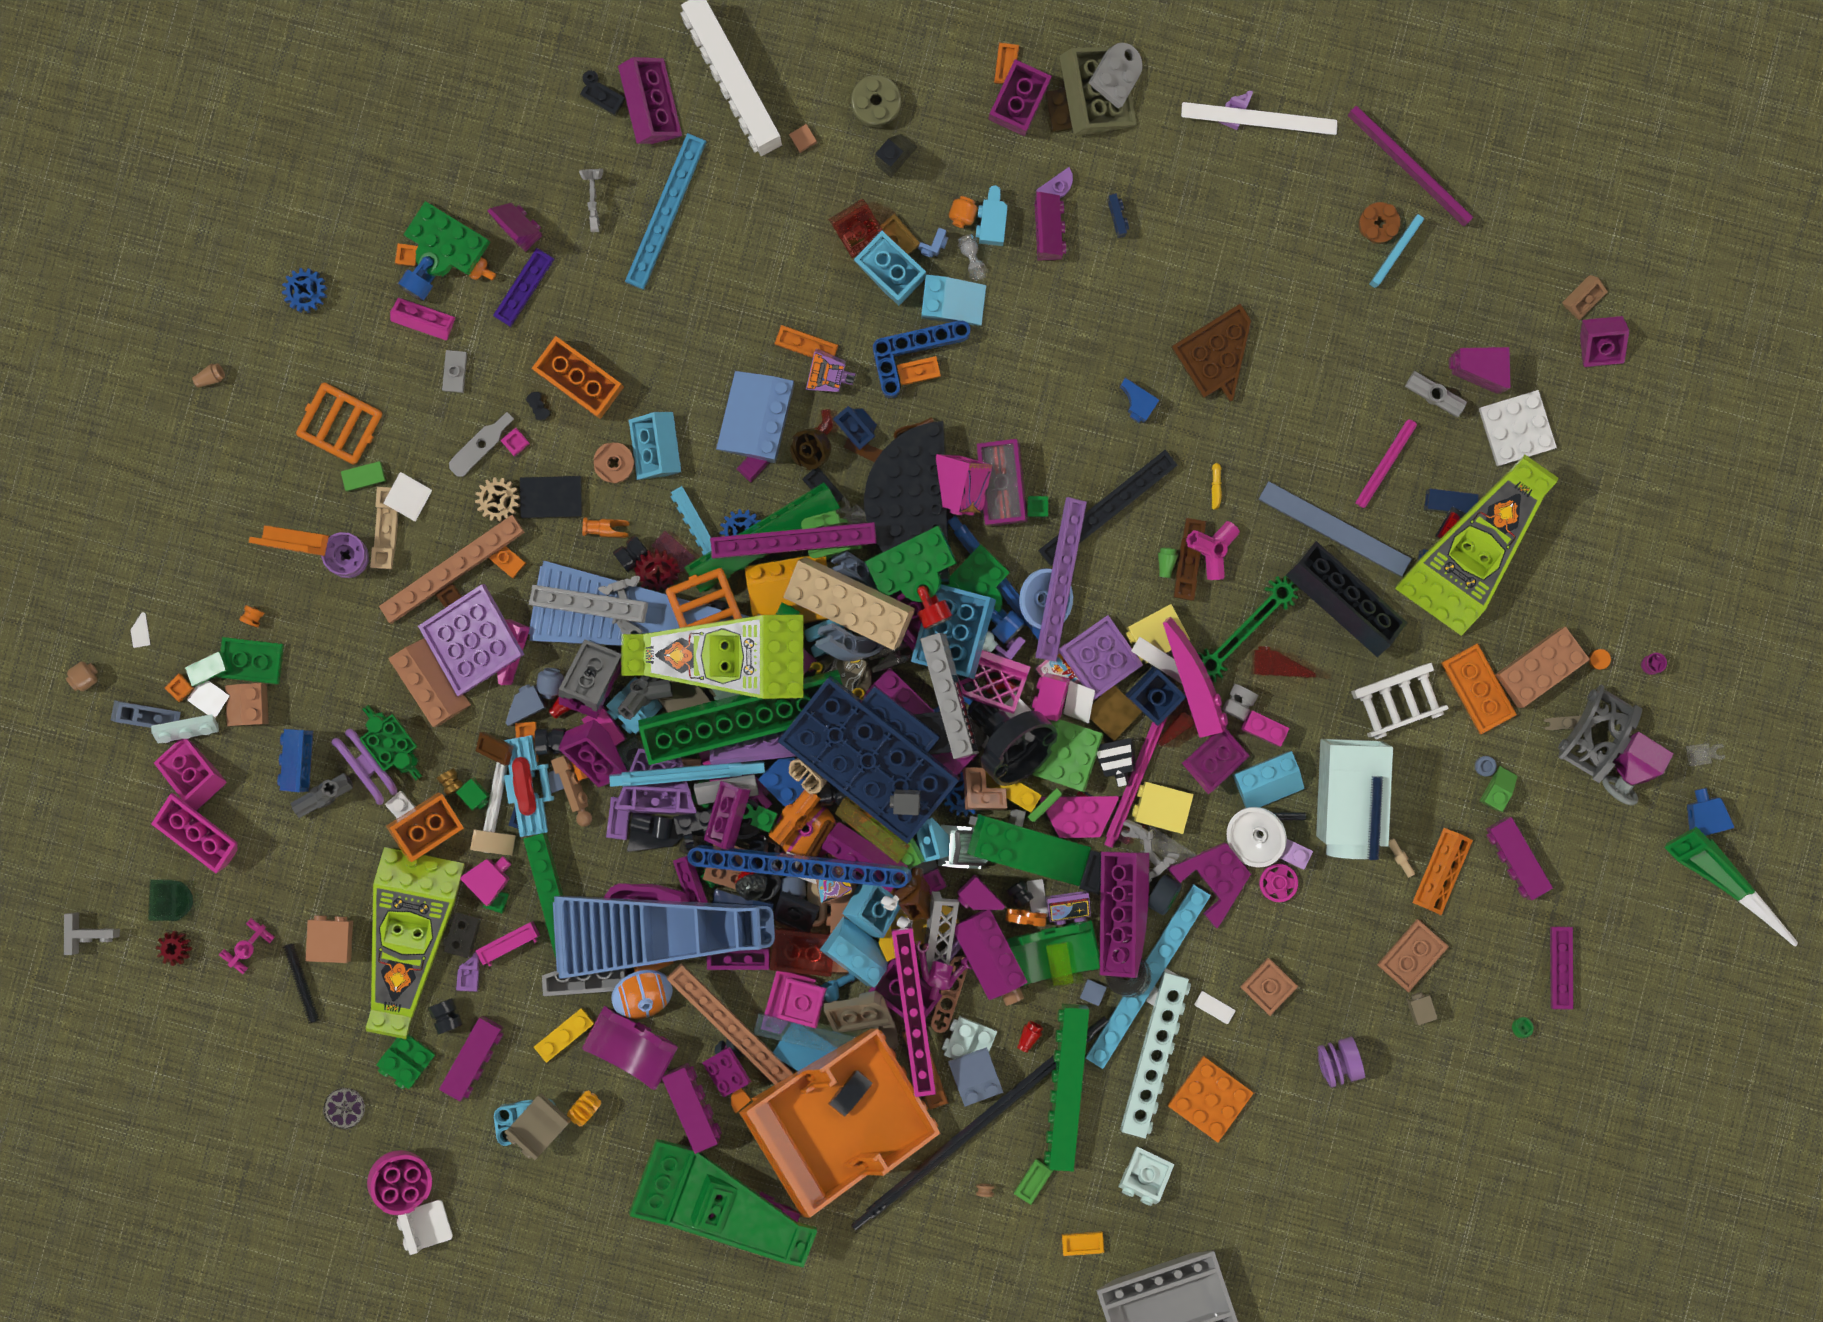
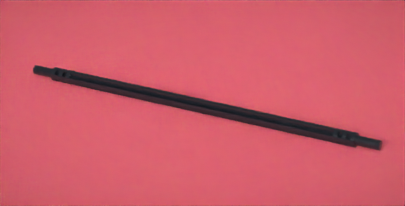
[851,1016,1109,1231]

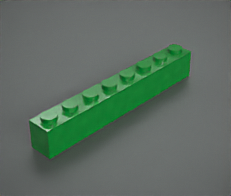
[684,482,840,593]
[1044,1003,1089,1172]

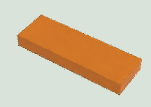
[775,325,839,358]

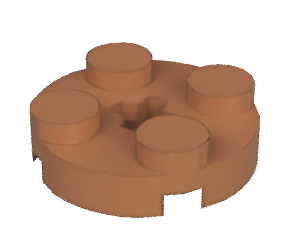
[594,443,635,484]

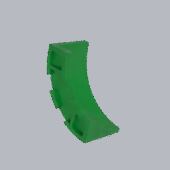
[1007,920,1100,986]

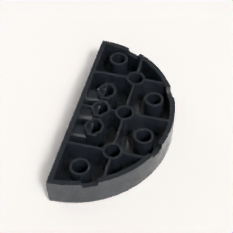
[864,421,950,585]

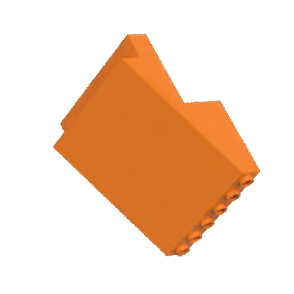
[739,1028,940,1218]

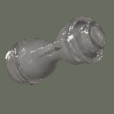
[958,234,989,281]

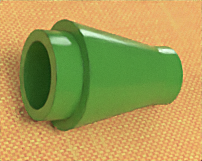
[1158,548,1178,578]

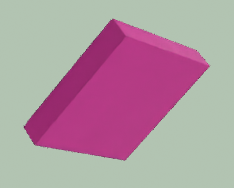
[777,978,827,1028]

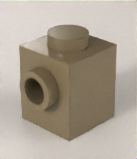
[1407,992,1438,1025]

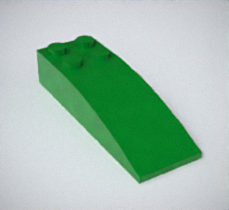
[967,814,1091,886]

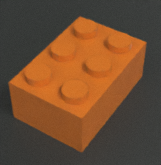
[386,793,464,862]

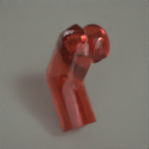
[814,409,833,435]

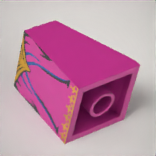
[936,454,992,515]

